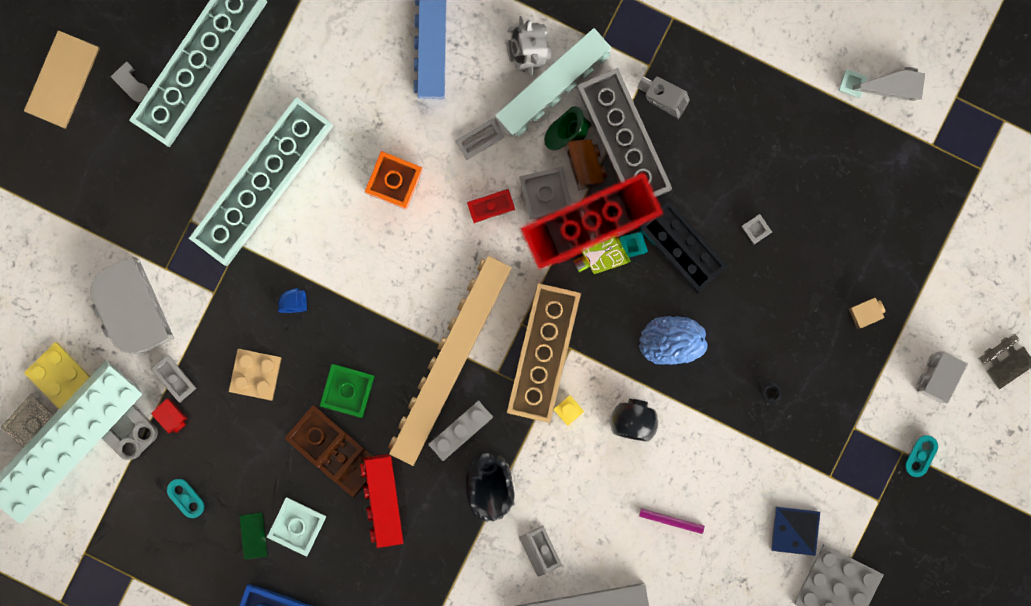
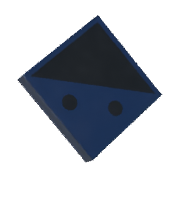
[771,507,820,556]

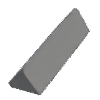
[519,526,562,577]

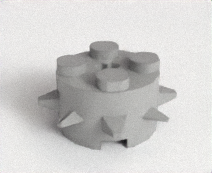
[506,16,551,76]

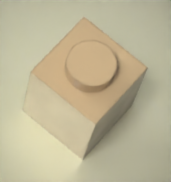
[849,298,885,329]

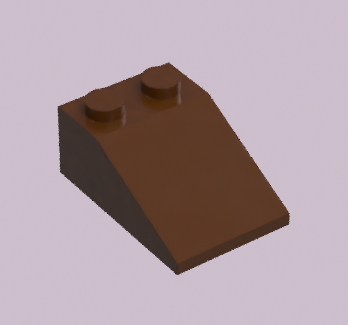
[566,139,607,191]

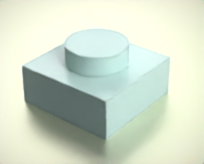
[838,69,867,98]

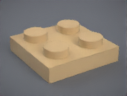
[229,349,282,401]

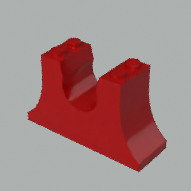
[520,173,663,270]

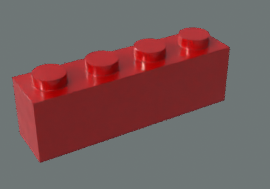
[360,454,403,548]

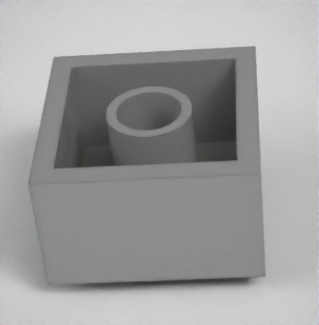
[916,351,968,404]

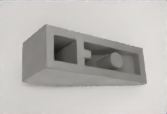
[852,67,925,101]

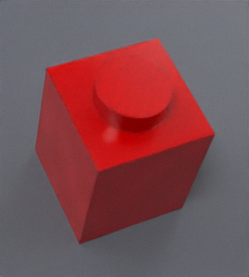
[151,399,187,433]

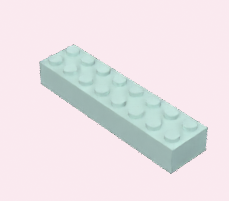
[129,0,267,147]
[189,97,333,266]
[0,359,142,524]

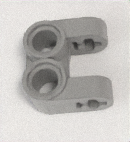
[102,405,158,460]

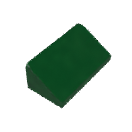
[239,512,268,560]

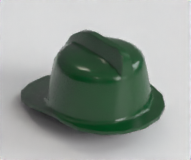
[544,106,592,151]

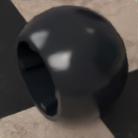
[610,399,658,441]

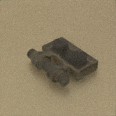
[978,334,1031,389]

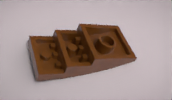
[284,405,373,498]

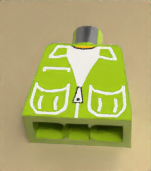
[574,237,631,274]

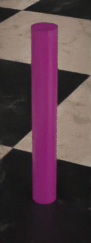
[639,508,705,534]

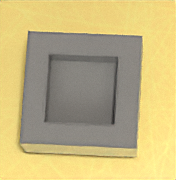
[741,214,772,245]

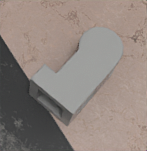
[111,62,150,104]

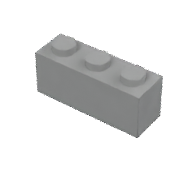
[428,401,493,461]

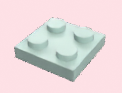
[267,497,327,557]

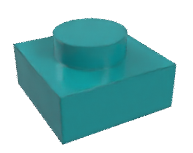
[619,231,648,258]

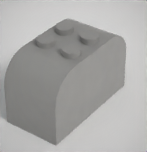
[91,257,175,353]

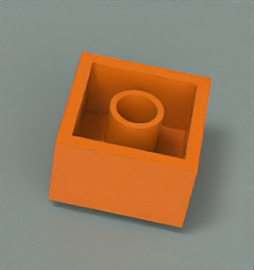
[365,151,423,210]

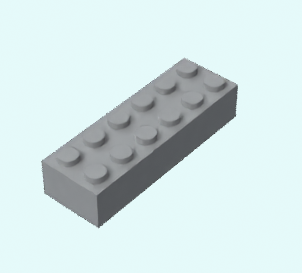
[577,68,672,197]

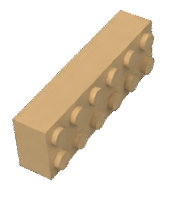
[507,283,581,423]

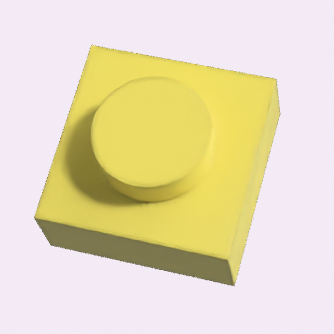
[553,395,584,426]

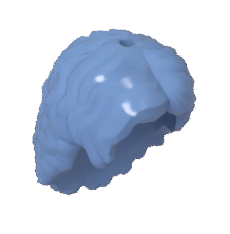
[639,316,707,365]

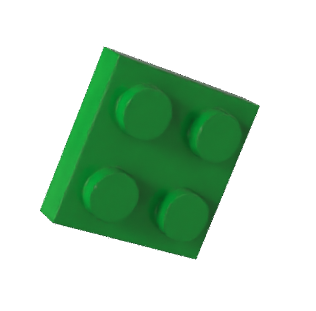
[320,364,375,418]

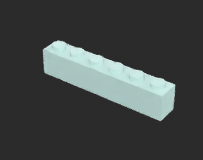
[495,28,612,137]

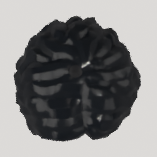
[465,452,515,522]

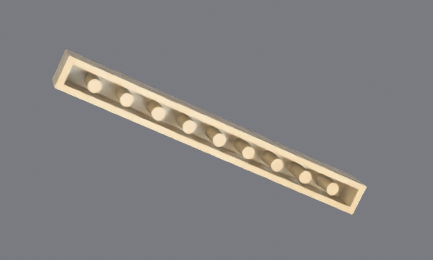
[388,256,512,466]

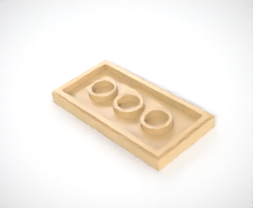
[24,30,100,129]

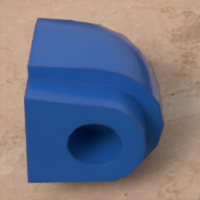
[278,288,307,313]

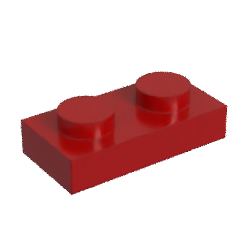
[467,189,515,224]

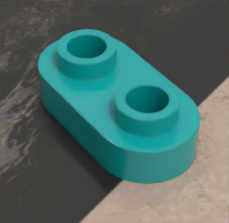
[905,435,938,477]
[167,479,205,518]

